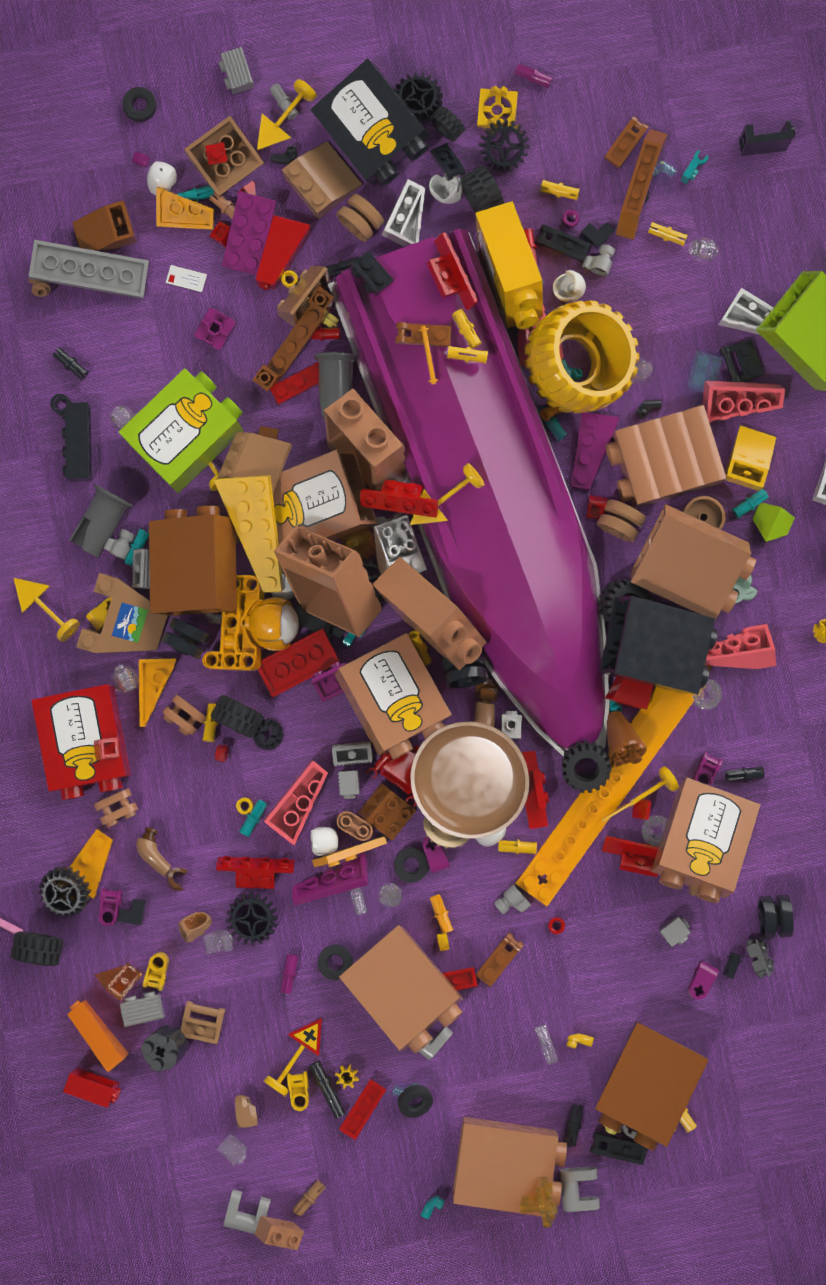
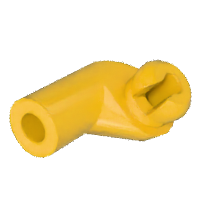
[566,1033,594,1049]

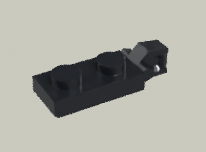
[296,605,344,638]

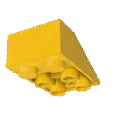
[725,425,776,491]

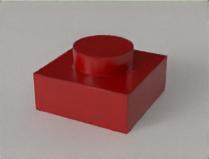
[205,142,228,166]

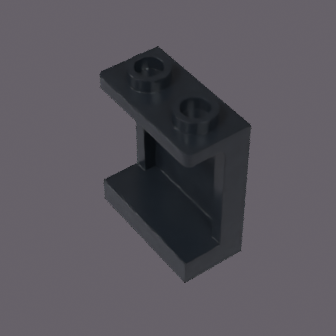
[739,120,795,156]

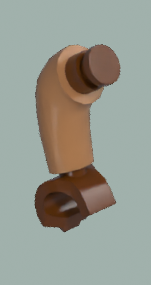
[474,679,498,727]
[136,827,187,891]

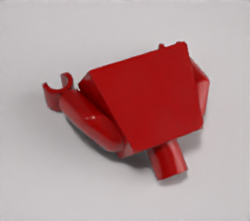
[366,745,419,807]

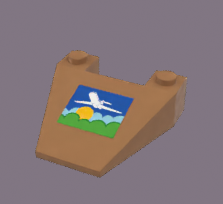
[76,573,168,653]

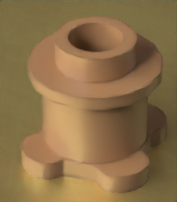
[28,278,51,297]

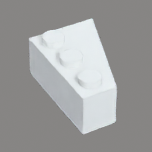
[381,179,425,247]
[718,288,774,335]

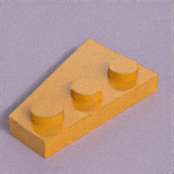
[156,187,214,230]
[68,829,113,899]

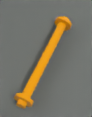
[419,326,438,384]

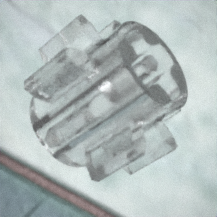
[379,883,403,908]

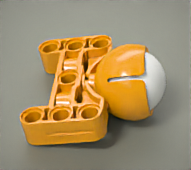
[202,575,299,671]

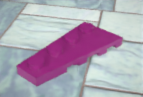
[571,412,620,490]
[292,852,368,906]

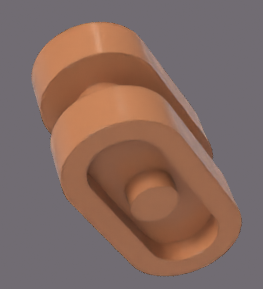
[162,694,207,736]
[93,788,138,827]
[337,811,373,841]

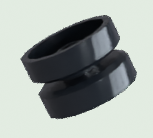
[161,617,211,660]
[442,652,488,689]
[758,894,794,939]

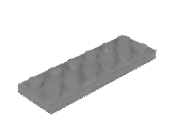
[29,240,149,299]

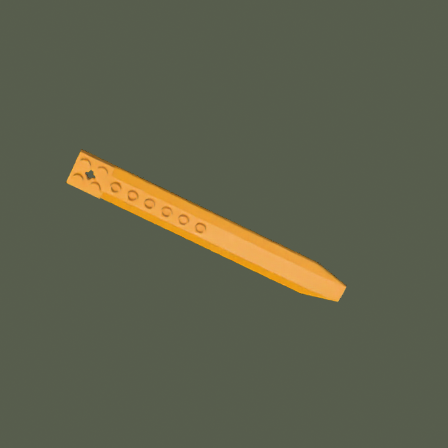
[515,665,712,906]

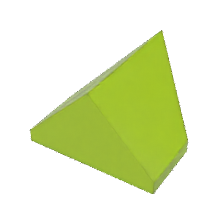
[752,503,795,542]

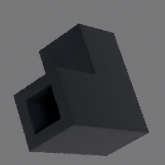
[581,223,615,250]
[117,899,147,925]

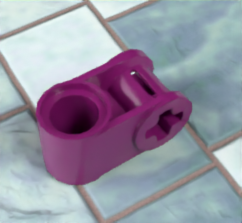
[692,751,723,786]
[423,837,450,874]
[99,888,123,926]
[688,961,719,1000]

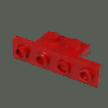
[426,232,478,310]
[360,480,438,518]
[521,750,549,829]
[602,836,659,877]
[216,856,295,889]

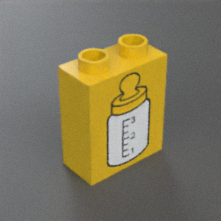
[475,201,543,329]

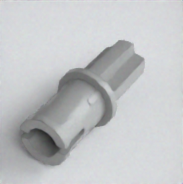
[270,83,299,120]

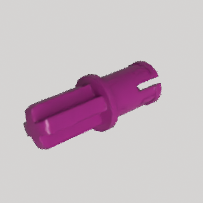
[515,64,553,88]
[280,954,299,994]

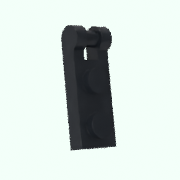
[430,144,466,181]
[534,224,590,263]
[589,1132,647,1165]

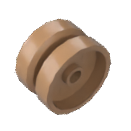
[336,194,384,242]
[682,496,725,530]
[596,499,646,543]

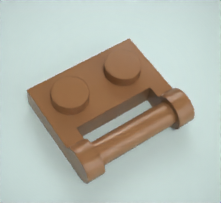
[181,1001,226,1044]

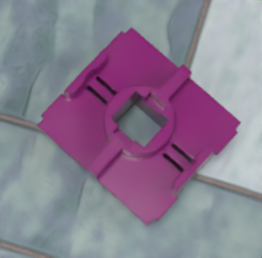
[194,308,236,350]

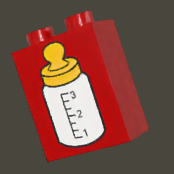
[31,684,131,800]

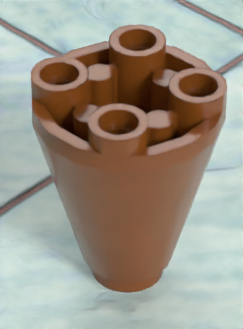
[607,711,646,767]

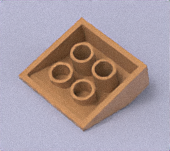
[184,116,264,197]
[282,142,362,220]
[277,266,330,327]
[218,432,292,492]

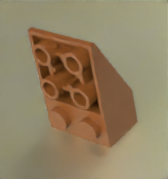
[72,200,137,252]

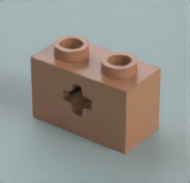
[254,1216,304,1250]

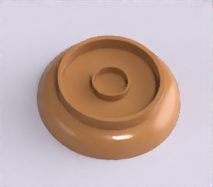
[411,722,529,838]

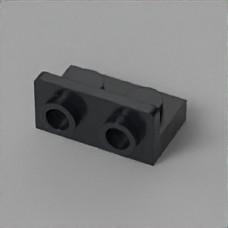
[350,250,394,297]

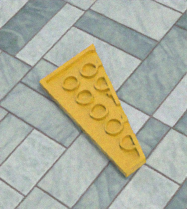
[214,475,284,592]

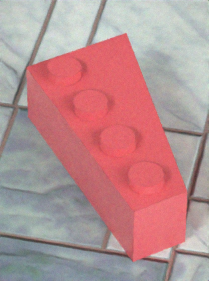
[702,381,785,423]
[264,759,328,846]

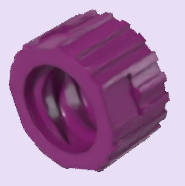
[132,152,150,167]
[562,209,579,229]

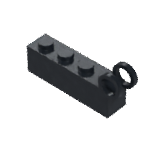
[50,394,92,482]

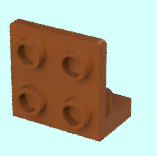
[358,783,416,840]

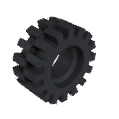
[430,106,465,142]

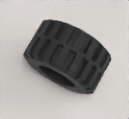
[460,166,504,213]
[598,579,651,623]
[210,695,264,738]
[561,740,611,793]
[10,931,64,966]

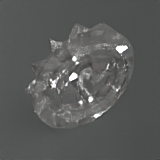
[692,679,722,710]
[641,815,668,846]

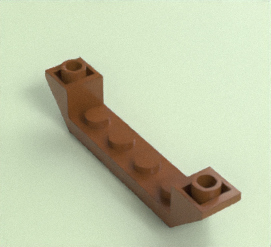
[616,129,668,240]
[253,286,334,391]

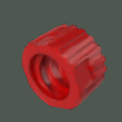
[215,744,229,763]
[548,917,565,935]

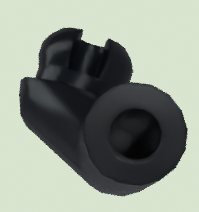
[271,145,297,165]
[636,400,662,419]

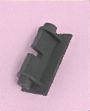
[746,935,775,978]

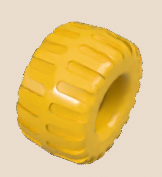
[524,300,640,413]

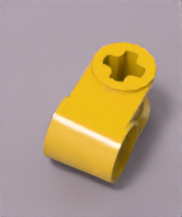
[86,597,112,632]
[143,952,169,991]
[287,1071,309,1111]

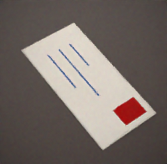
[166,265,207,292]

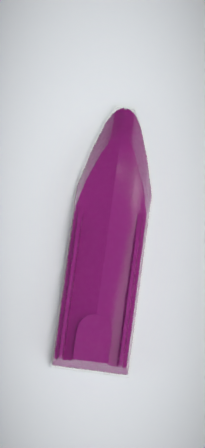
[328,228,609,757]

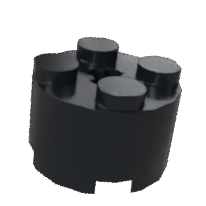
[141,1025,187,1071]

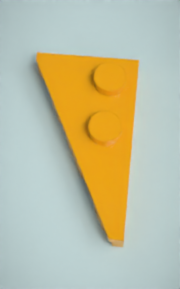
[139,658,177,727]
[312,836,387,867]

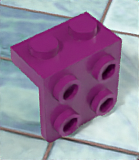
[311,661,346,703]

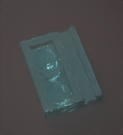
[686,351,723,392]

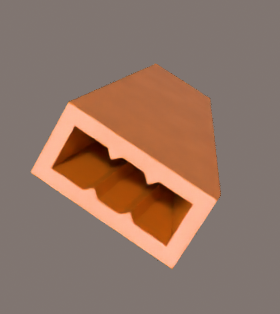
[67,1000,129,1072]

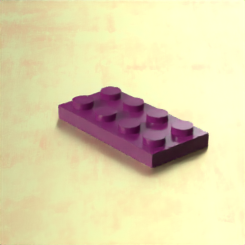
[222,191,276,275]

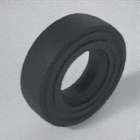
[122,87,157,122]
[394,848,429,883]
[318,945,353,980]
[397,1085,433,1118]

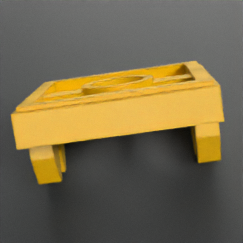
[477,86,518,128]

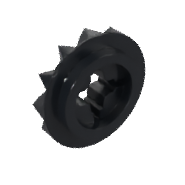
[253,719,284,750]

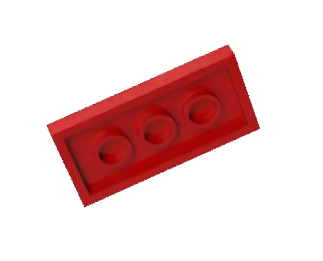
[258,628,340,698]

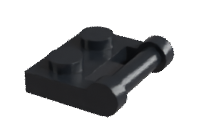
[719,339,764,382]

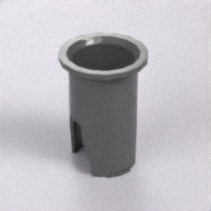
[314,352,358,419]
[69,484,134,558]

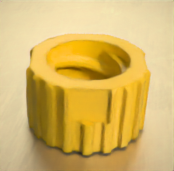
[281,270,298,289]
[236,797,254,815]
[437,933,449,951]

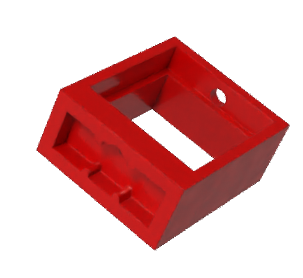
[63,1067,121,1108]

